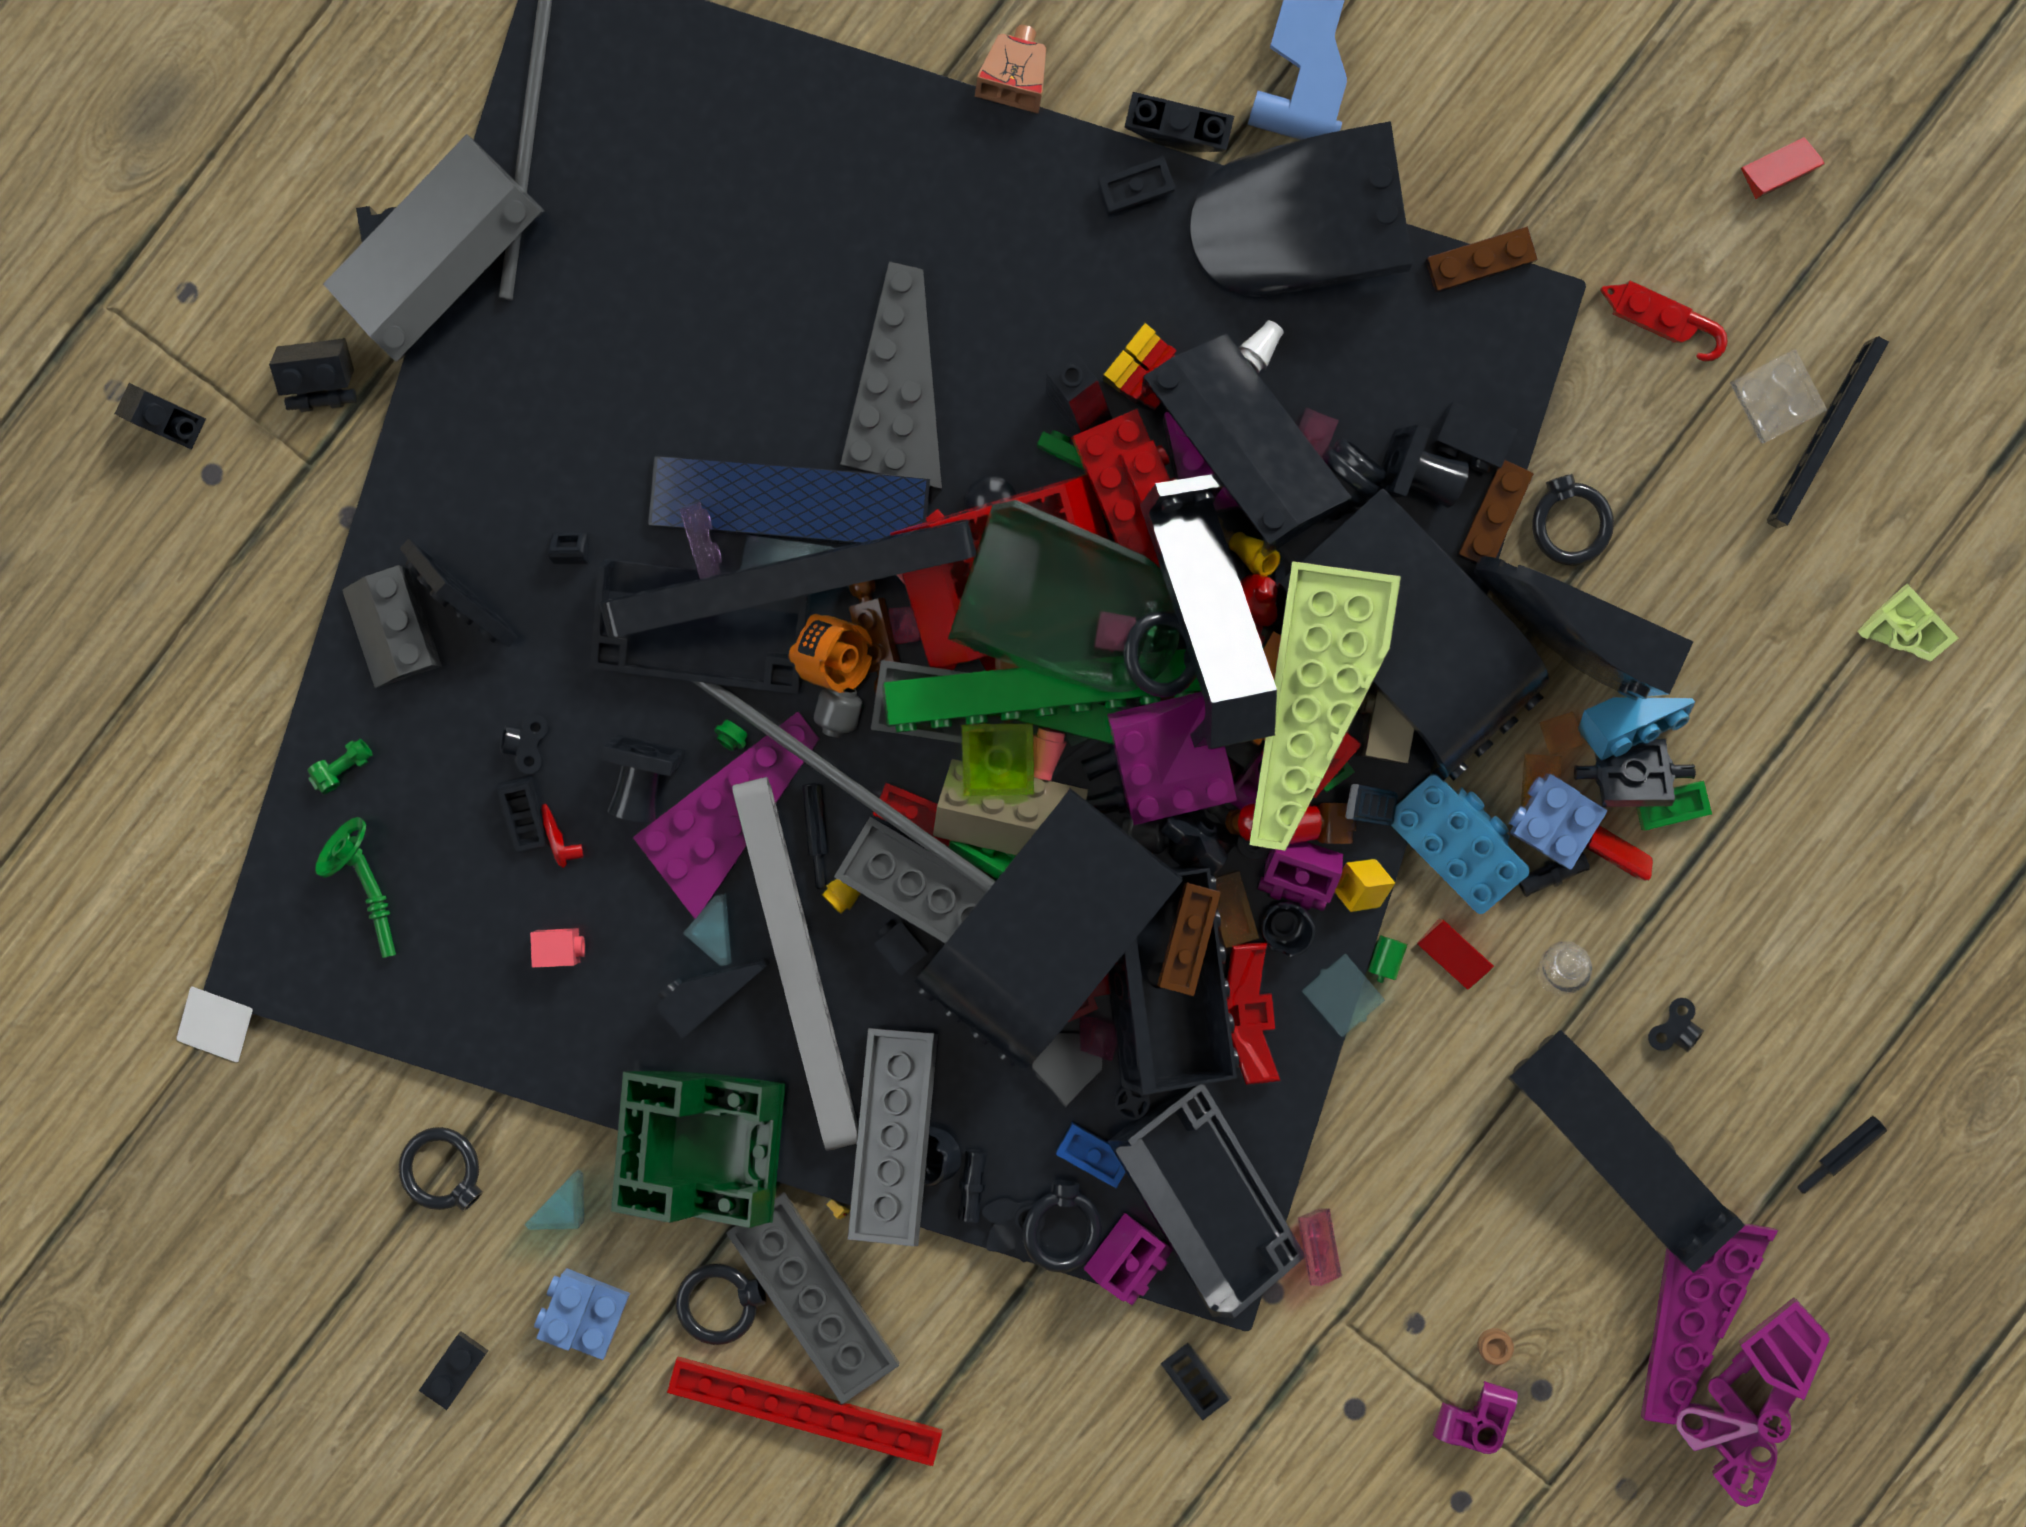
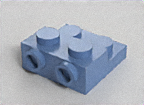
[1509,774,1608,870]
[534,1268,630,1360]

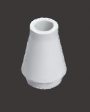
[1238,320,1284,374]

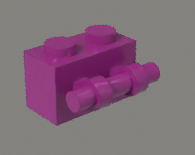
[1257,841,1343,911]
[1084,1213,1173,1305]

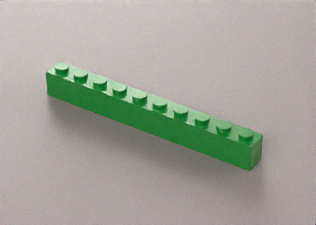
[882,649,1202,733]

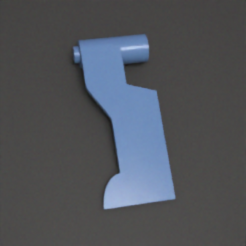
[1248,0,1347,140]

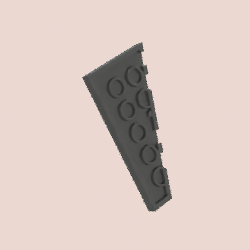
[841,262,942,490]

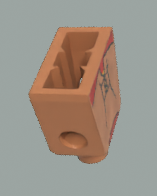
[975,25,1046,113]

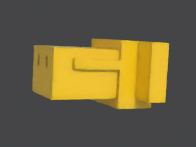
[826,1199,850,1220]

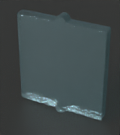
[1302,954,1385,1037]

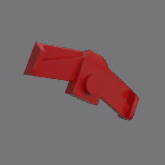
[1227,942,1281,1085]

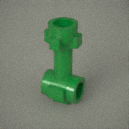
[307,739,373,794]

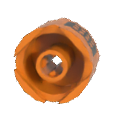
[789,614,872,693]

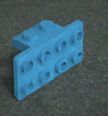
[1391,774,1529,914]

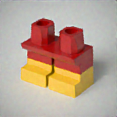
[1103,323,1177,410]

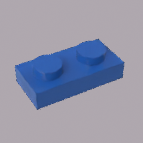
[1055,1122,1125,1188]

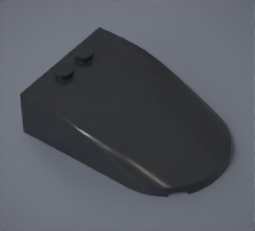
[1190,121,1412,297]
[1474,556,1694,700]

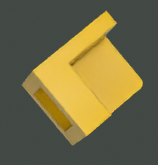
[1335,859,1395,912]

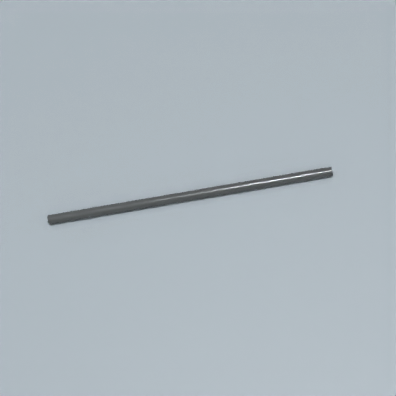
[499,0,552,300]
[692,681,995,892]

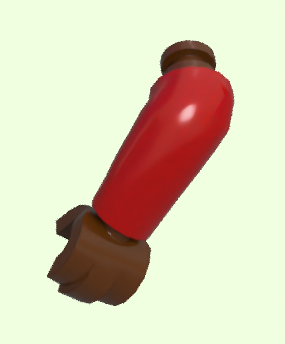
[1225,803,1357,844]

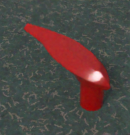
[541,804,583,868]

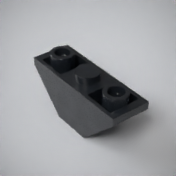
[1124,92,1235,152]

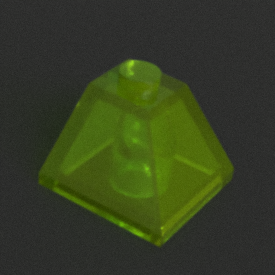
[961,724,1034,796]

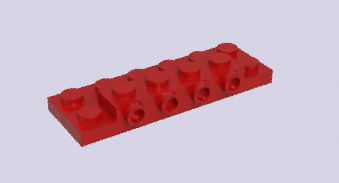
[1071,409,1177,632]

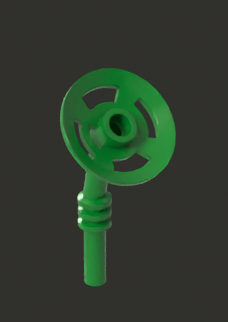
[315,817,396,958]

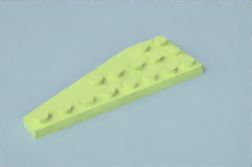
[1249,561,1401,851]

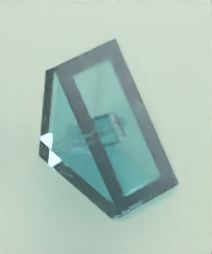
[683,893,731,966]
[525,1169,585,1230]

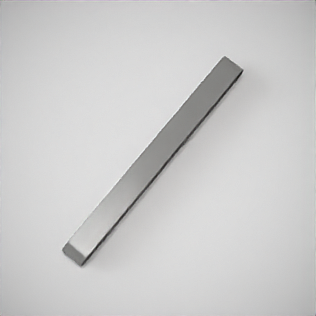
[733,777,859,1151]

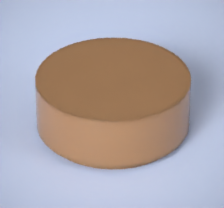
[1477,1328,1514,1365]

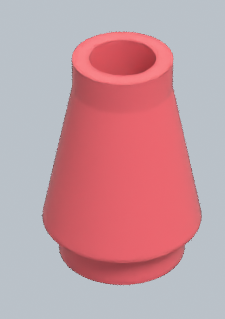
[1031,727,1067,781]

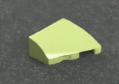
[1857,584,1959,661]

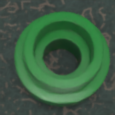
[714,720,748,751]

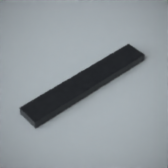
[1767,336,1889,528]

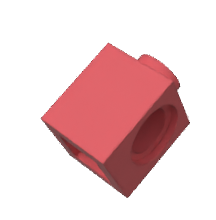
[530,928,585,967]

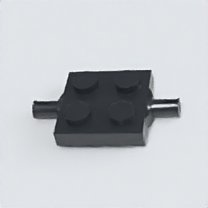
[1574,739,1696,807]

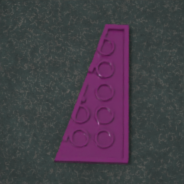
[633,711,820,920]
[1641,1224,1778,1425]

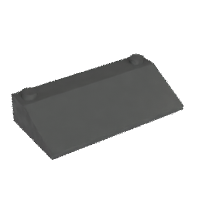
[323,134,545,362]

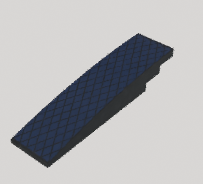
[648,456,930,545]

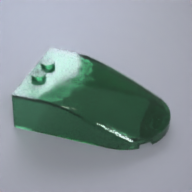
[948,500,1180,693]

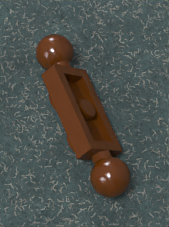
[848,580,901,693]

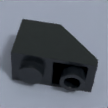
[114,383,206,450]

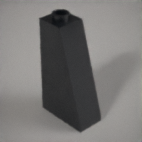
[1045,351,1112,434]

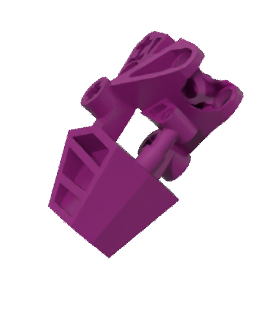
[1676,1297,1830,1507]

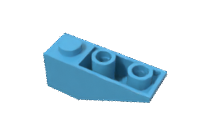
[1578,697,1695,760]

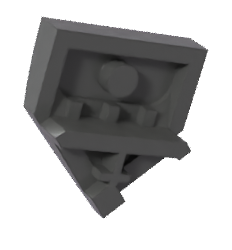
[1032,1033,1102,1108]

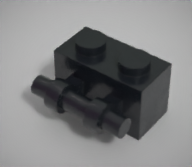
[269,338,357,413]

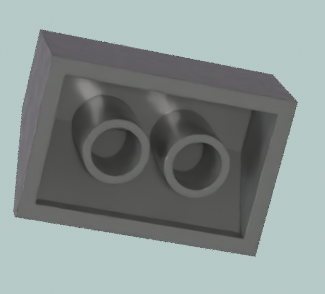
[342,565,442,688]

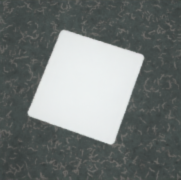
[177,987,253,1062]

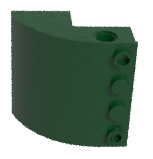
[611,1071,785,1228]

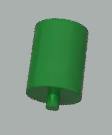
[1368,935,1408,983]

